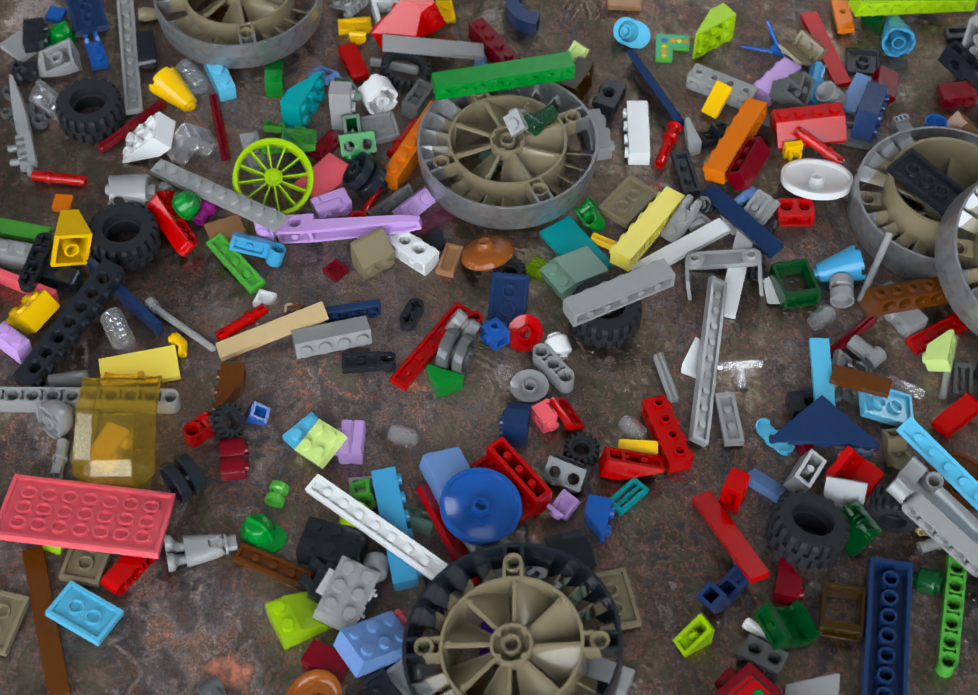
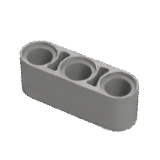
[532,343,575,393]

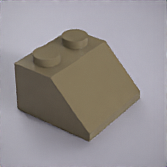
[350,226,395,280]

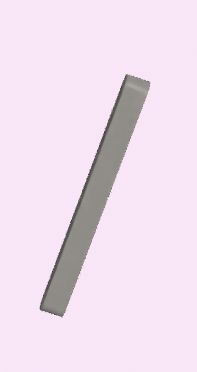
[0,387,181,414]

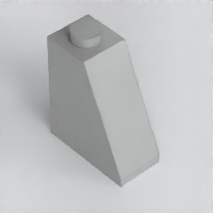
[782,673,840,695]

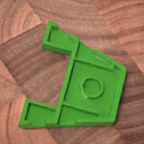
[261,119,317,154]

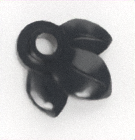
[8,61,39,85]

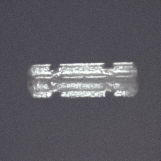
[889,375,925,400]

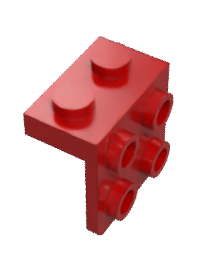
[823,445,884,502]

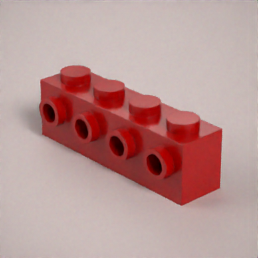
[641,394,694,474]

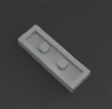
[714,392,745,447]

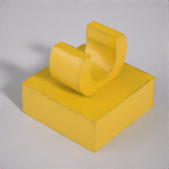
[782,140,803,162]

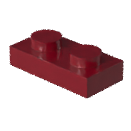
[309,129,340,161]

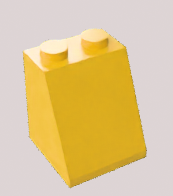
[50,209,93,267]

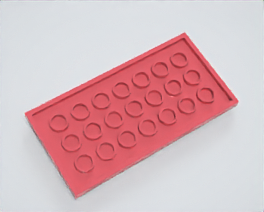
[0,474,176,559]

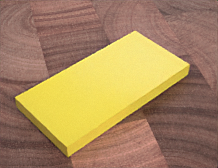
[98,345,181,388]

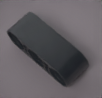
[136,29,157,70]
[28,261,84,293]

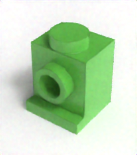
[350,478,377,510]

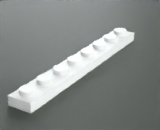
[305,474,448,580]

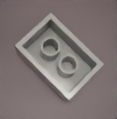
[312,555,381,631]

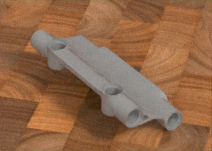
[886,456,978,577]

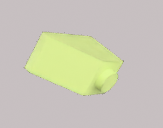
[922,330,957,372]

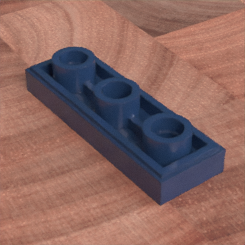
[325,299,382,323]

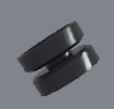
[342,151,387,198]
[158,451,208,504]

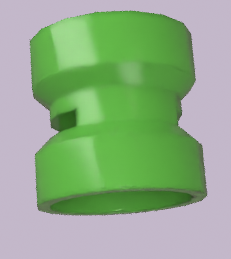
[264,480,290,508]

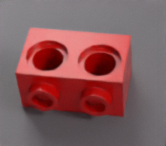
[774,198,815,227]
[719,467,751,515]

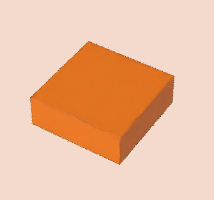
[51,194,74,212]

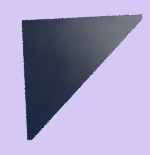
[769,395,880,449]

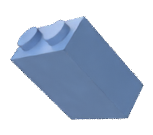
[419,446,470,505]

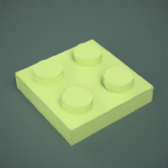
[294,419,347,469]

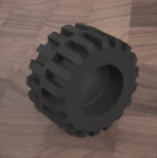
[868,484,919,534]

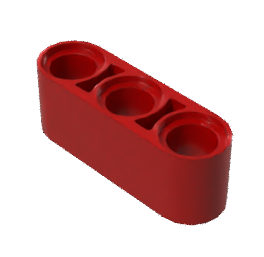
[338,42,369,83]
[931,392,978,439]
[101,555,155,597]

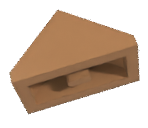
[947,111,978,133]

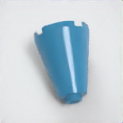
[881,15,916,57]
[812,244,866,282]

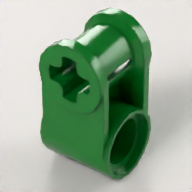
[574,196,606,232]

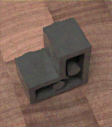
[769,71,815,108]

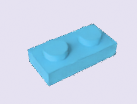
[282,412,321,449]

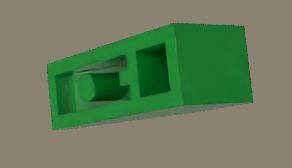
[265,58,284,98]

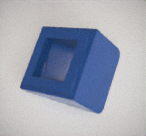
[244,401,271,426]

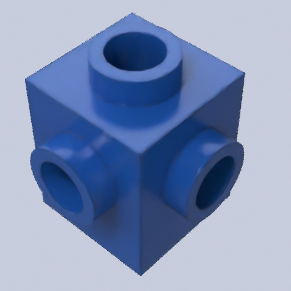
[480,317,510,352]

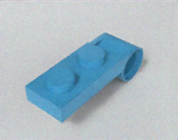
[229,231,286,267]

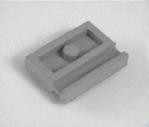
[743,189,781,226]

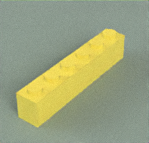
[609,186,685,272]

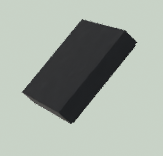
[845,47,881,77]

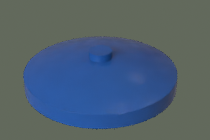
[439,468,522,546]

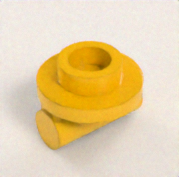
[349,30,367,45]

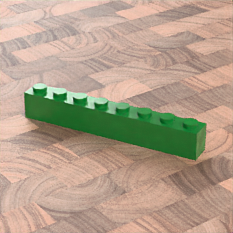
[431,51,575,100]

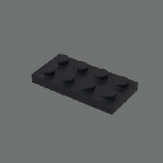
[886,148,965,216]

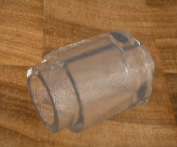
[807,304,836,330]
[618,415,647,440]
[388,424,419,448]

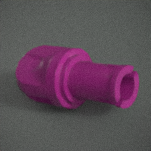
[193,199,220,226]

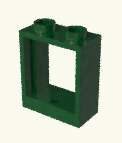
[769,258,822,310]

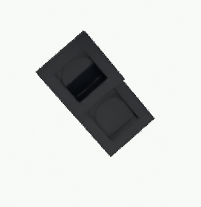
[697,121,729,148]

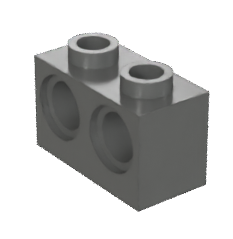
[401,78,433,119]
[542,452,592,493]
[736,634,789,683]

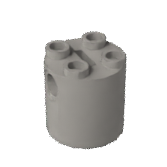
[105,174,158,208]

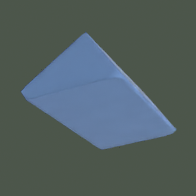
[747,468,788,503]

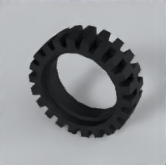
[380,52,432,94]

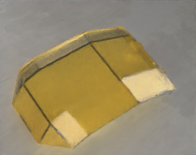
[73,371,162,489]

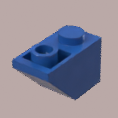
[584,494,616,544]

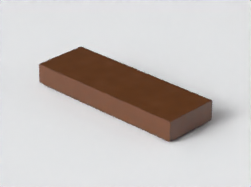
[829,364,893,399]

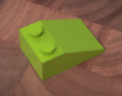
[265,591,332,650]

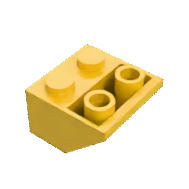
[5,290,60,334]

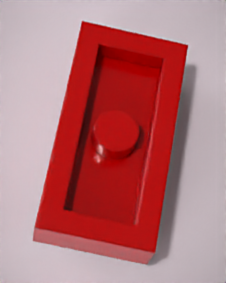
[550,397,585,432]

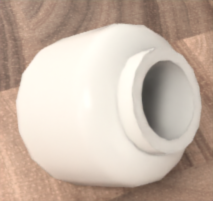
[544,332,572,361]

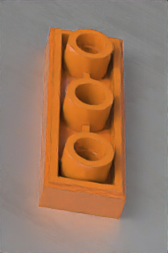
[830,0,855,34]

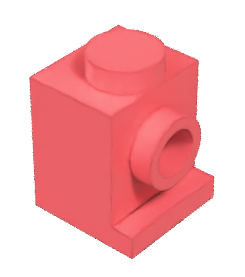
[531,398,559,434]

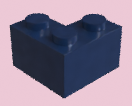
[499,402,531,448]

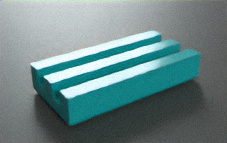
[610,478,649,516]

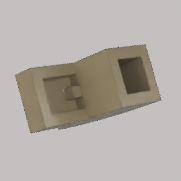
[882,427,912,470]

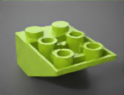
[692,2,736,59]

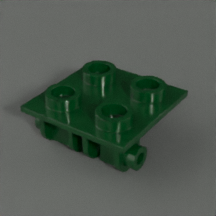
[842,500,883,558]

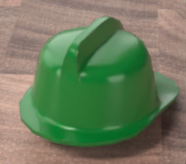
[46,20,77,48]
[172,190,201,221]
[240,513,286,553]

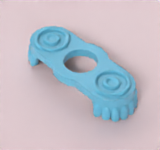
[755,418,795,456]

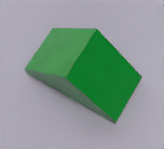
[426,364,464,398]

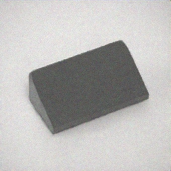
[48,370,91,388]

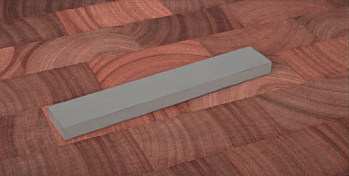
[382,34,484,60]

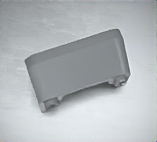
[685,247,764,300]

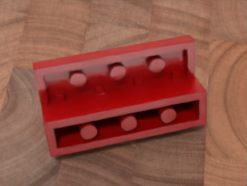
[470,436,553,525]

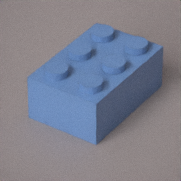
[333,610,405,678]

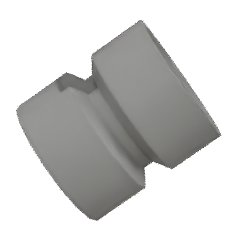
[815,81,847,107]
[829,273,855,308]
[445,308,481,336]

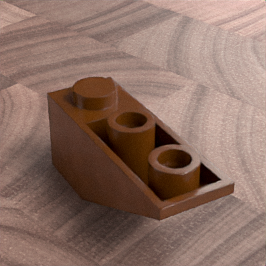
[212,362,247,415]

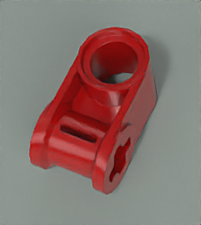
[183,411,216,448]

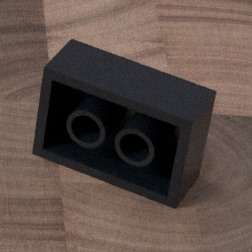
[296,516,370,565]

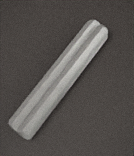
[369,57,419,75]
[653,352,679,403]

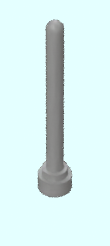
[143,297,217,352]

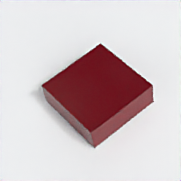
[322,258,349,283]

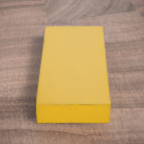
[337,16,372,35]
[701,80,733,119]

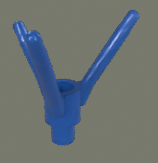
[741,20,787,59]

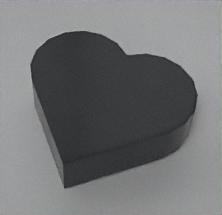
[423,229,445,251]

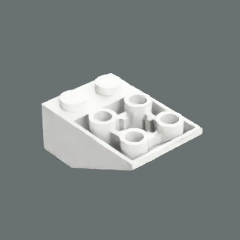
[122,111,176,163]

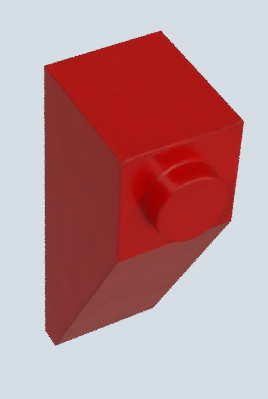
[598,446,665,480]

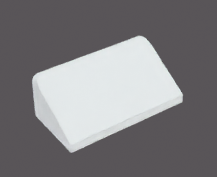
[681,337,700,378]

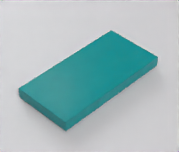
[540,216,613,269]

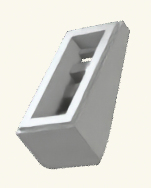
[683,117,702,156]

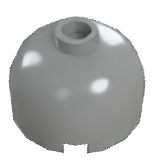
[35,399,74,440]

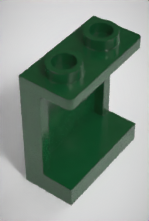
[753,599,820,650]

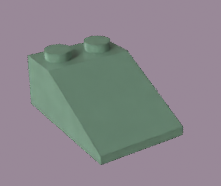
[540,246,610,301]

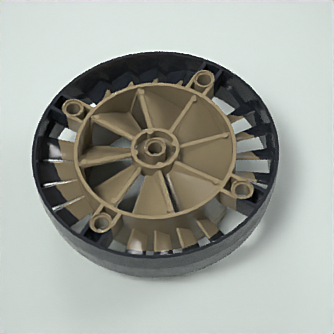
[402,542,624,695]

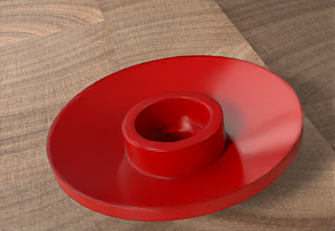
[508,314,543,352]

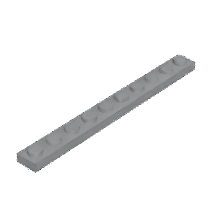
[116,0,143,115]
[150,159,287,232]
[688,275,728,447]

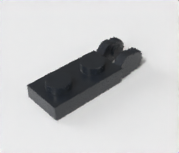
[342,351,396,374]

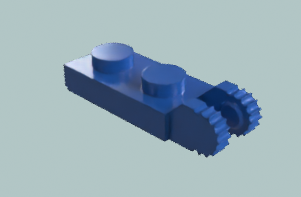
[83,31,110,71]

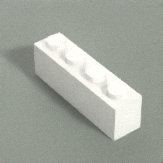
[623,101,650,165]

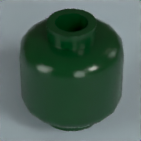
[912,566,945,596]

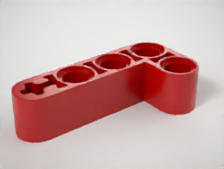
[146,190,198,257]

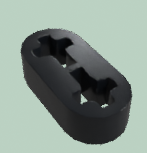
[399,298,424,331]

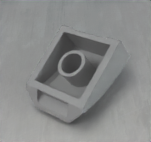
[37,38,83,77]

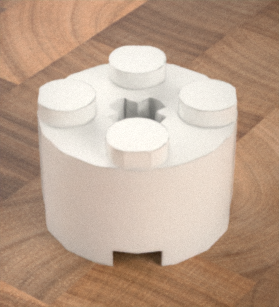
[358,74,398,114]

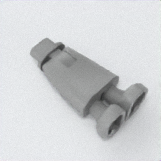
[164,534,238,572]

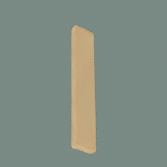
[215,301,329,361]

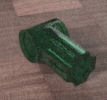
[524,104,558,136]

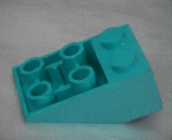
[280,71,326,128]

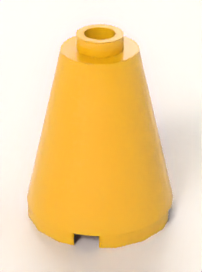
[149,65,197,112]

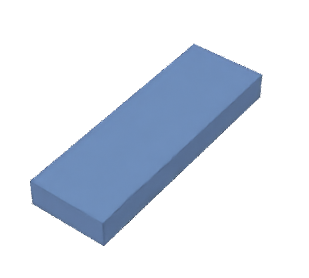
[843,72,871,115]

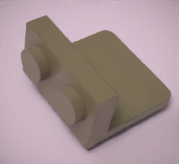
[777,29,828,67]

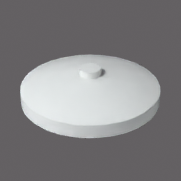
[780,158,853,200]

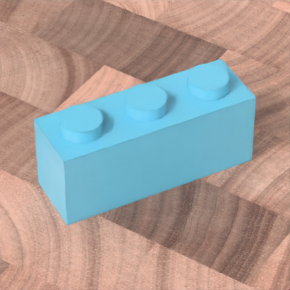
[204,64,237,103]

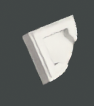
[253,289,277,307]

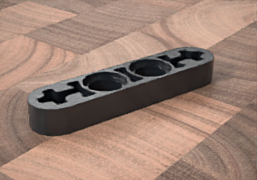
[18,232,54,293]

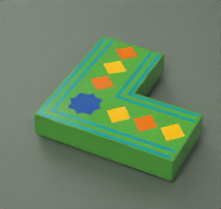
[655,34,690,63]

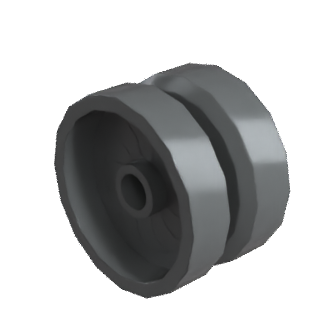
[436,328,477,375]

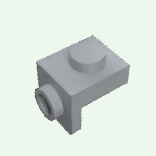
[503,108,529,137]

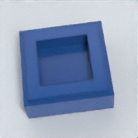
[45,6,67,23]

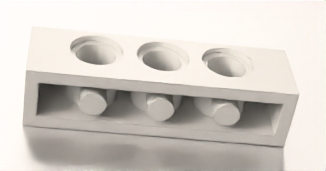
[382,215,439,276]

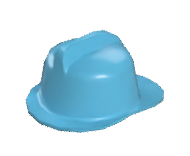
[613,17,650,49]

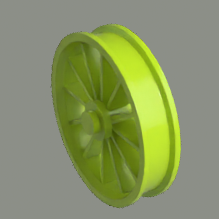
[232,138,314,215]

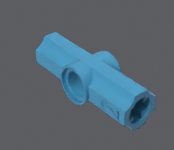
[808,61,826,106]

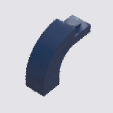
[505,0,540,36]
[696,564,749,614]

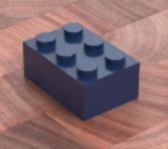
[850,81,890,143]

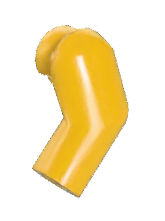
[168,332,188,358]

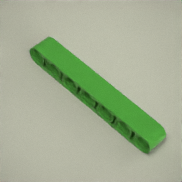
[934,553,967,678]

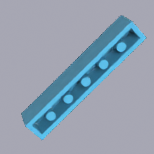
[371,466,422,591]

